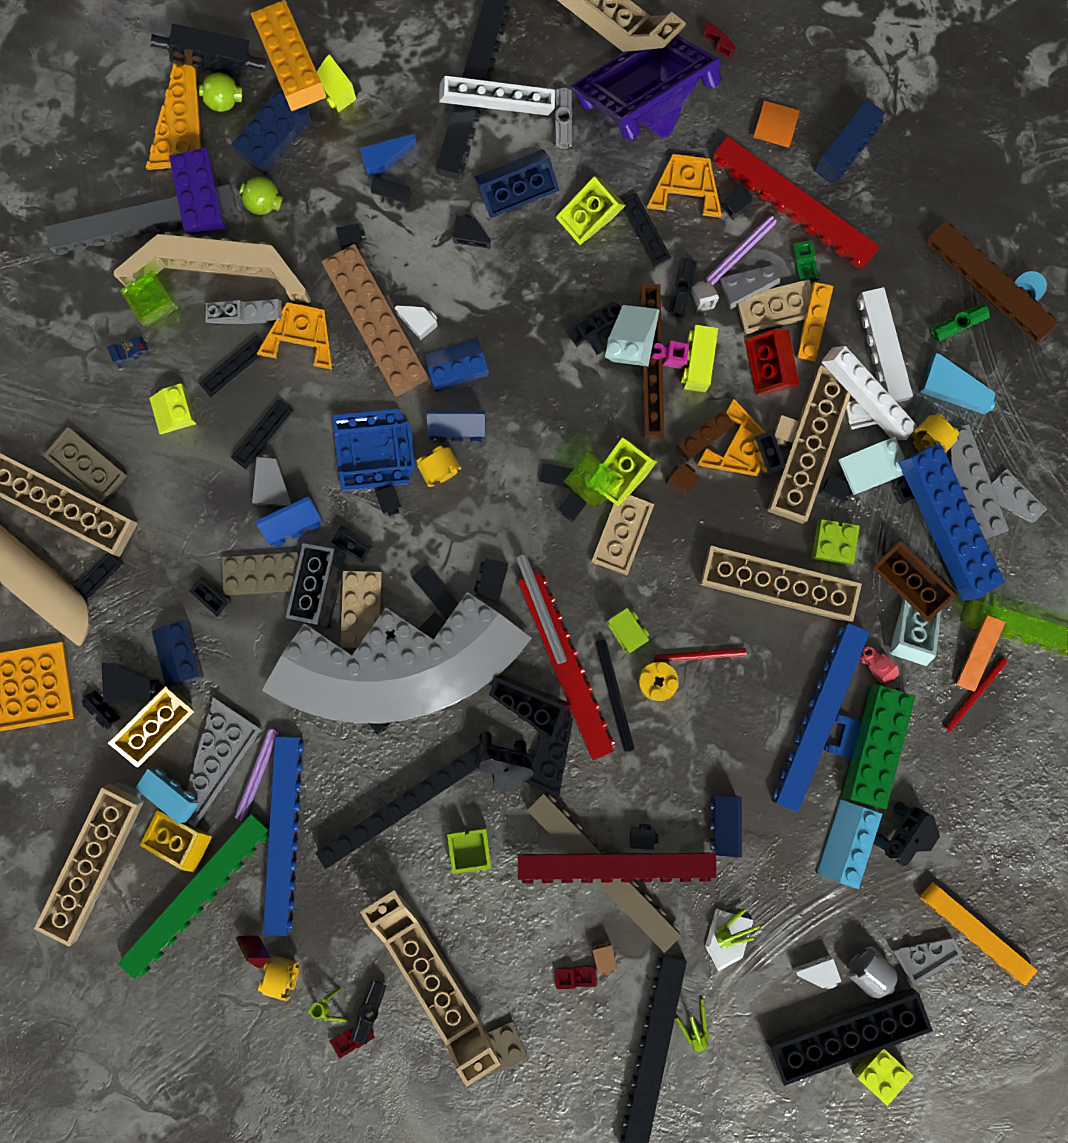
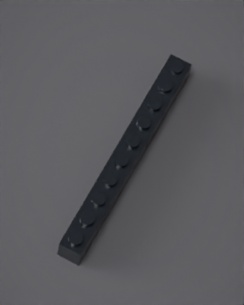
[436,0,511,180]
[315,743,481,870]
[618,953,687,1143]

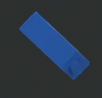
[360,134,417,176]

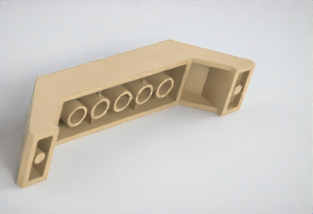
[557,0,686,52]
[114,232,311,304]
[360,890,501,1087]

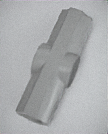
[555,88,572,149]

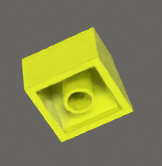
[317,54,357,112]
[149,384,197,435]

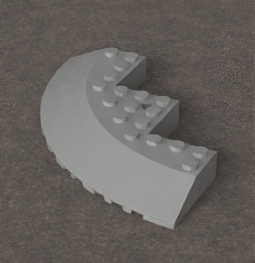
[262,592,532,724]

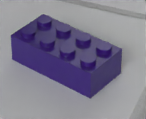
[169,148,226,235]

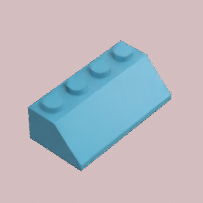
[817,799,882,889]

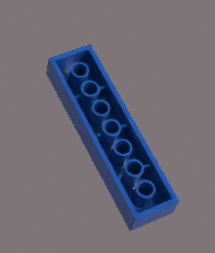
[898,443,1005,601]

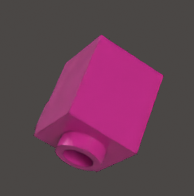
[652,341,689,369]

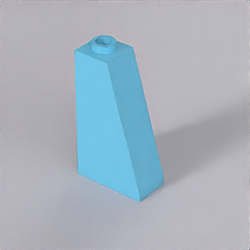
[920,353,996,414]

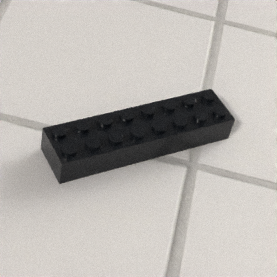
[766,988,933,1086]

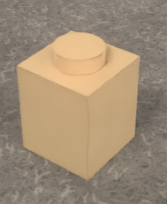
[774,415,800,447]

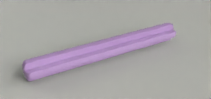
[706,215,777,285]
[235,728,279,821]

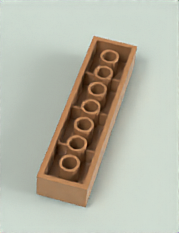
[321,244,429,398]

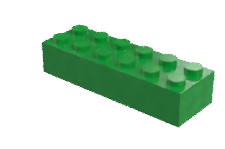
[842,684,916,809]

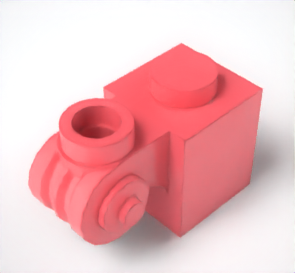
[860,645,899,687]

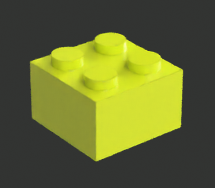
[852,1049,913,1106]

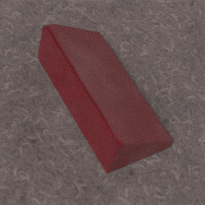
[236,936,270,969]

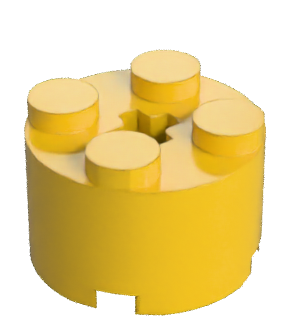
[911,413,959,453]
[416,446,462,487]
[638,662,679,701]
[258,955,299,1001]

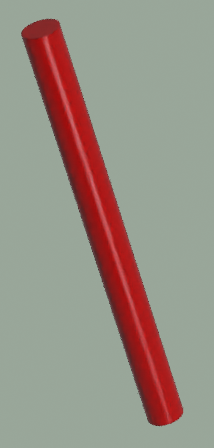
[654,648,746,662]
[944,657,1008,732]

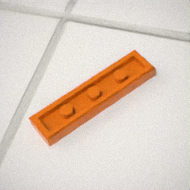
[956,614,1006,692]

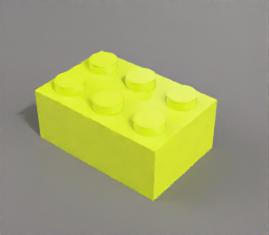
[681,325,718,392]

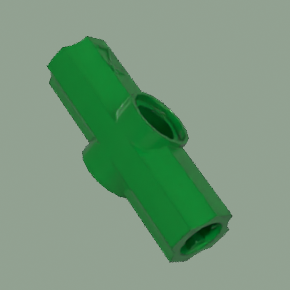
[931,303,990,342]

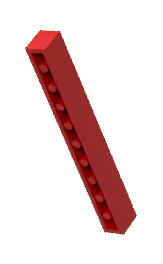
[712,136,880,269]
[518,572,616,760]

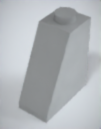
[252,455,293,508]

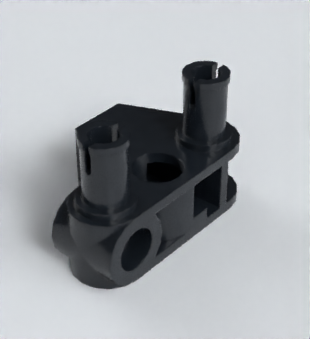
[566,301,621,356]
[475,732,534,791]
[873,801,940,866]

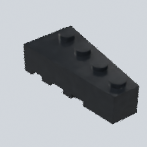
[489,675,572,743]

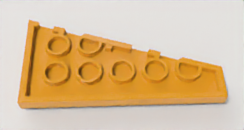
[145,63,202,170]

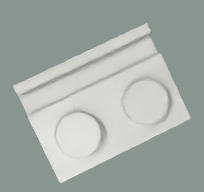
[845,400,878,431]

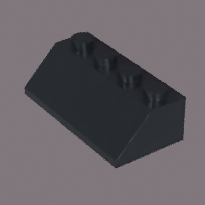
[285,543,347,628]

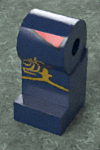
[107,337,148,367]

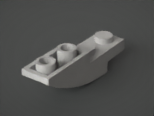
[205,299,281,324]

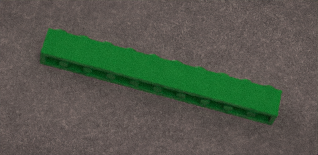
[117,813,270,980]

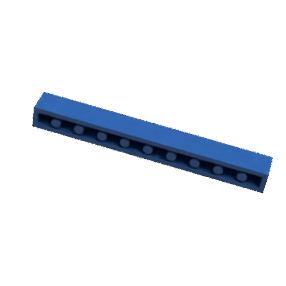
[772,623,870,812]
[263,736,304,936]

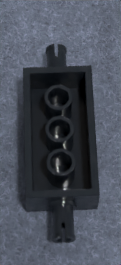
[150,23,267,78]

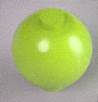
[199,72,242,112]
[239,176,283,215]

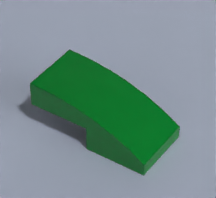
[793,240,819,282]

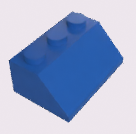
[424,339,489,391]
[255,496,324,547]

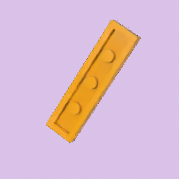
[796,282,834,362]

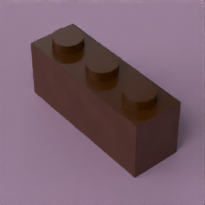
[676,409,735,462]

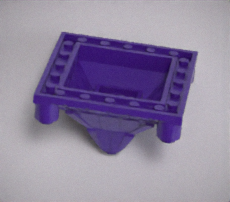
[571,35,722,140]

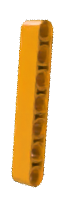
[920,882,1037,986]

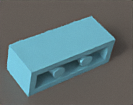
[135,768,199,823]

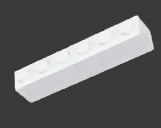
[439,76,555,115]
[857,287,913,403]
[821,346,917,440]

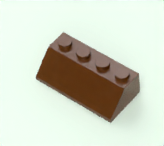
[872,538,957,622]

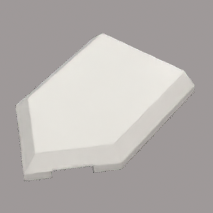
[705,908,753,971]

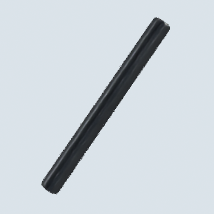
[596,639,634,752]

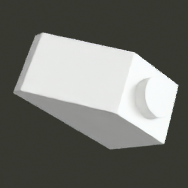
[690,281,719,313]
[394,306,437,341]
[793,955,842,989]

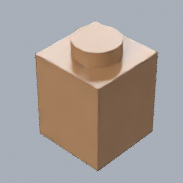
[592,942,617,975]

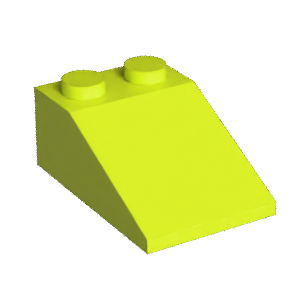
[556,176,626,245]
[589,437,657,507]

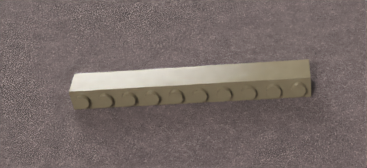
[527,793,681,953]

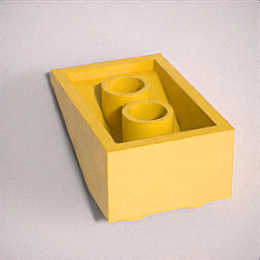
[140,810,212,872]

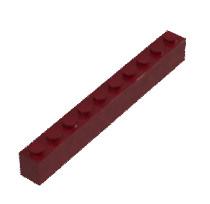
[517,852,717,883]

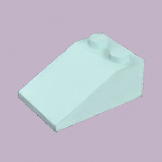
[605,305,659,366]
[839,437,905,495]
[890,599,941,666]

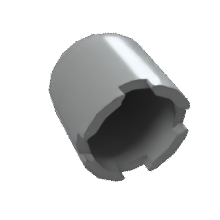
[846,946,898,998]

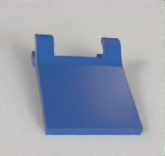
[824,714,861,759]

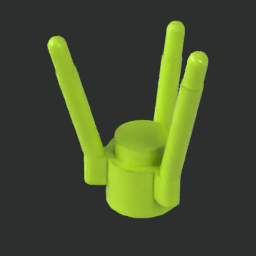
[714,908,760,948]
[308,988,348,1022]
[675,998,710,1052]

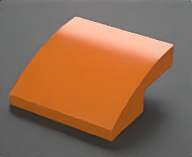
[753,100,800,148]

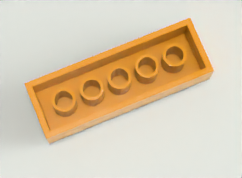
[250,0,326,111]

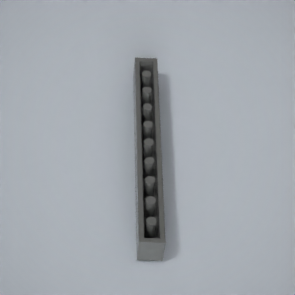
[45,184,238,255]

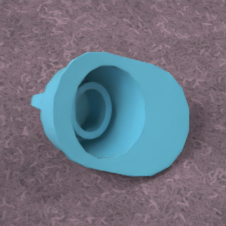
[1014,271,1047,301]

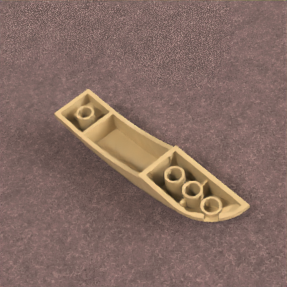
[0,524,90,646]

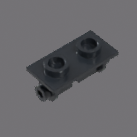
[81,690,121,730]

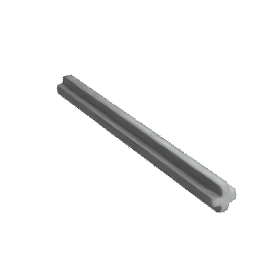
[517,554,567,664]

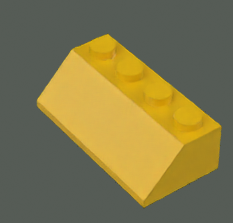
[108,686,194,768]

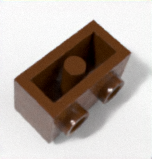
[666,463,700,497]

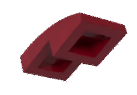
[702,22,736,59]
[555,965,598,989]
[329,1025,375,1059]

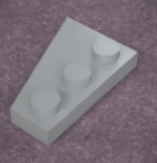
[720,265,780,309]
[991,469,1047,523]
[892,937,964,986]

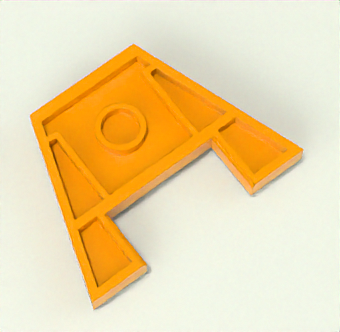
[647,154,722,218]
[257,302,333,370]
[697,399,766,476]

